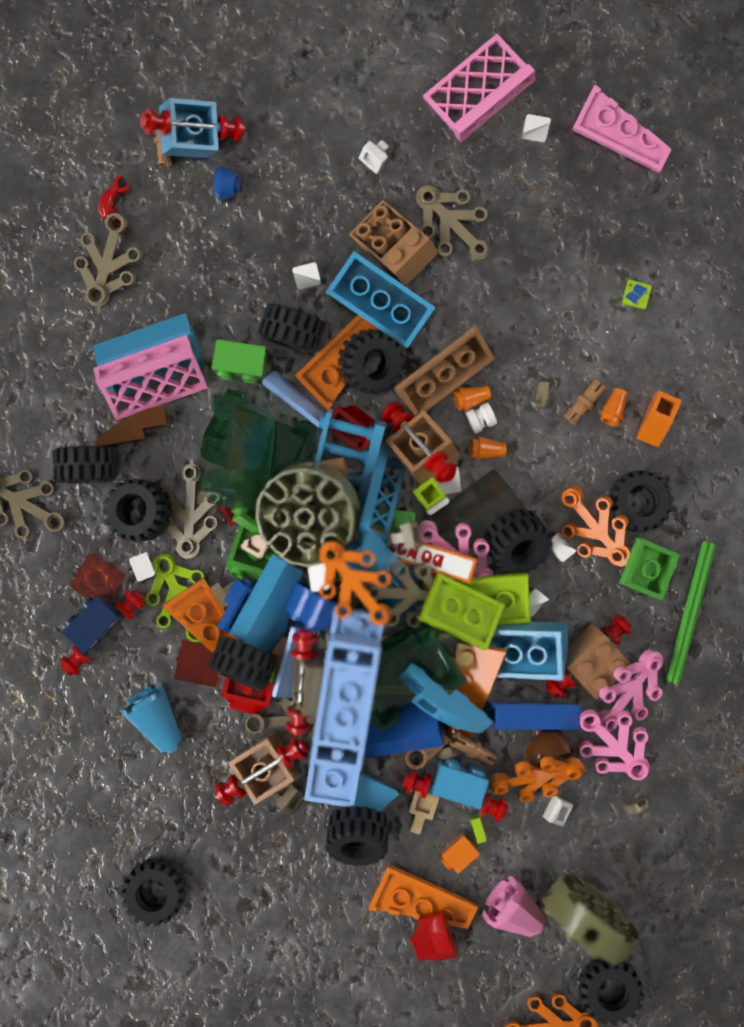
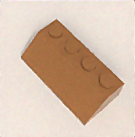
[394,326,495,417]

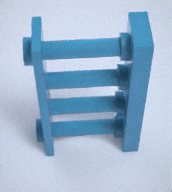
[315,408,386,521]

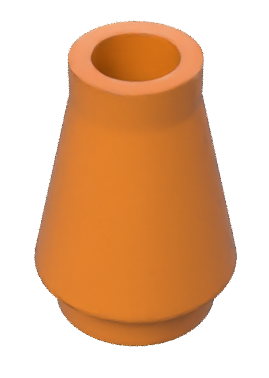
[453,385,491,412]
[600,388,628,426]
[469,436,506,460]

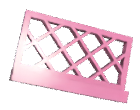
[423,34,535,143]
[94,335,208,421]

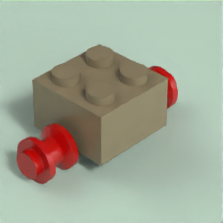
[286,629,327,736]

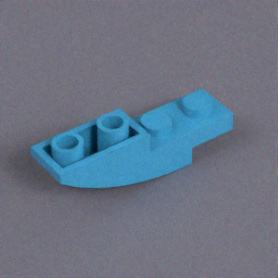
[398,663,493,733]

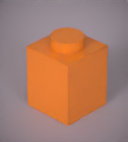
[441,831,480,874]

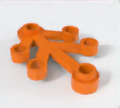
[561,486,631,566]
[319,542,392,625]
[489,757,585,802]
[504,992,599,1027]

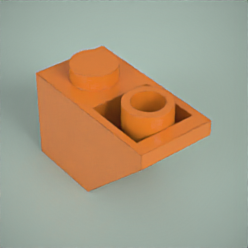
[636,391,682,448]

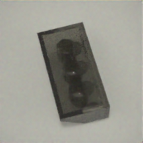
[417,469,525,551]

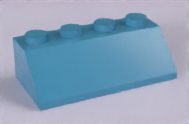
[326,251,436,348]
[93,313,206,399]
[489,622,568,680]

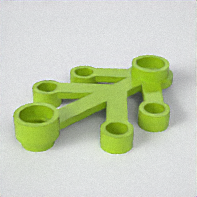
[145,554,205,642]

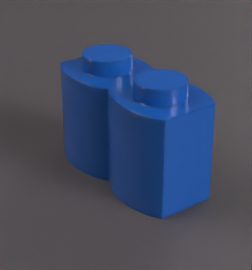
[285,582,338,633]

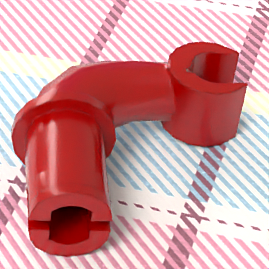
[99,176,130,236]

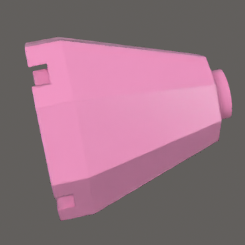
[482,875,546,937]

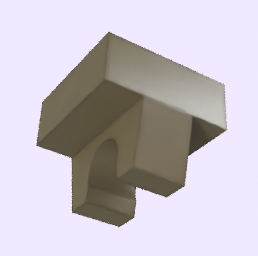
[391,522,422,550]
[210,582,234,608]
[273,783,305,815]

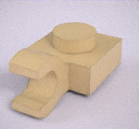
[408,791,440,835]

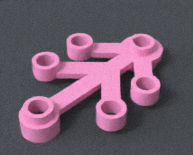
[418,520,494,579]
[598,650,663,732]
[579,709,650,780]

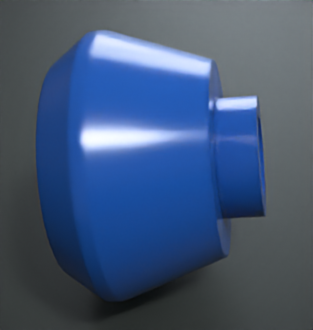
[214,166,241,200]

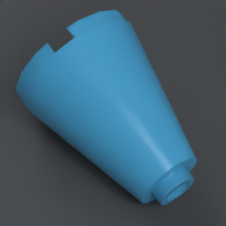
[119,683,182,754]

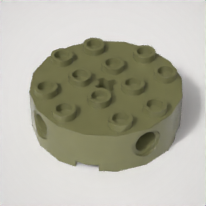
[256,461,361,567]
[542,872,641,966]

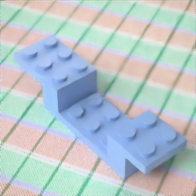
[304,606,384,807]

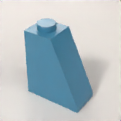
[354,771,400,812]

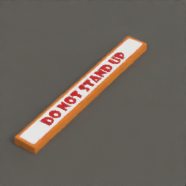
[305,511,478,583]

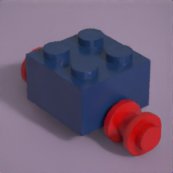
[60,589,145,676]

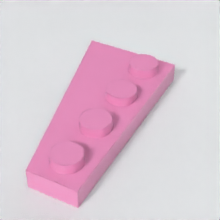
[572,84,672,173]

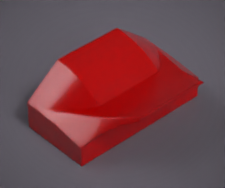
[329,404,375,452]
[221,677,275,714]
[410,910,459,961]

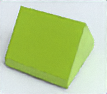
[412,476,447,511]

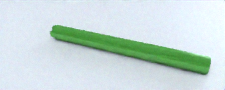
[666,541,716,684]

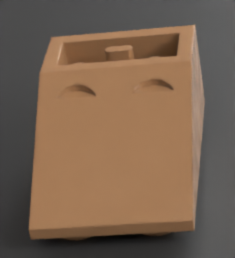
[349,200,439,287]

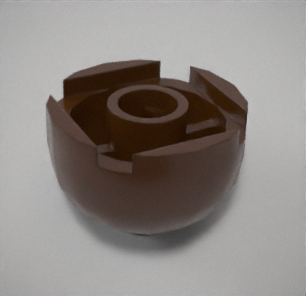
[524,730,575,768]

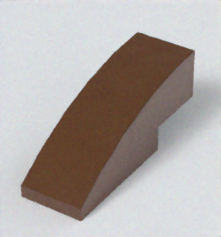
[95,405,170,447]

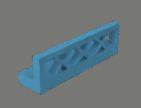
[357,445,405,544]

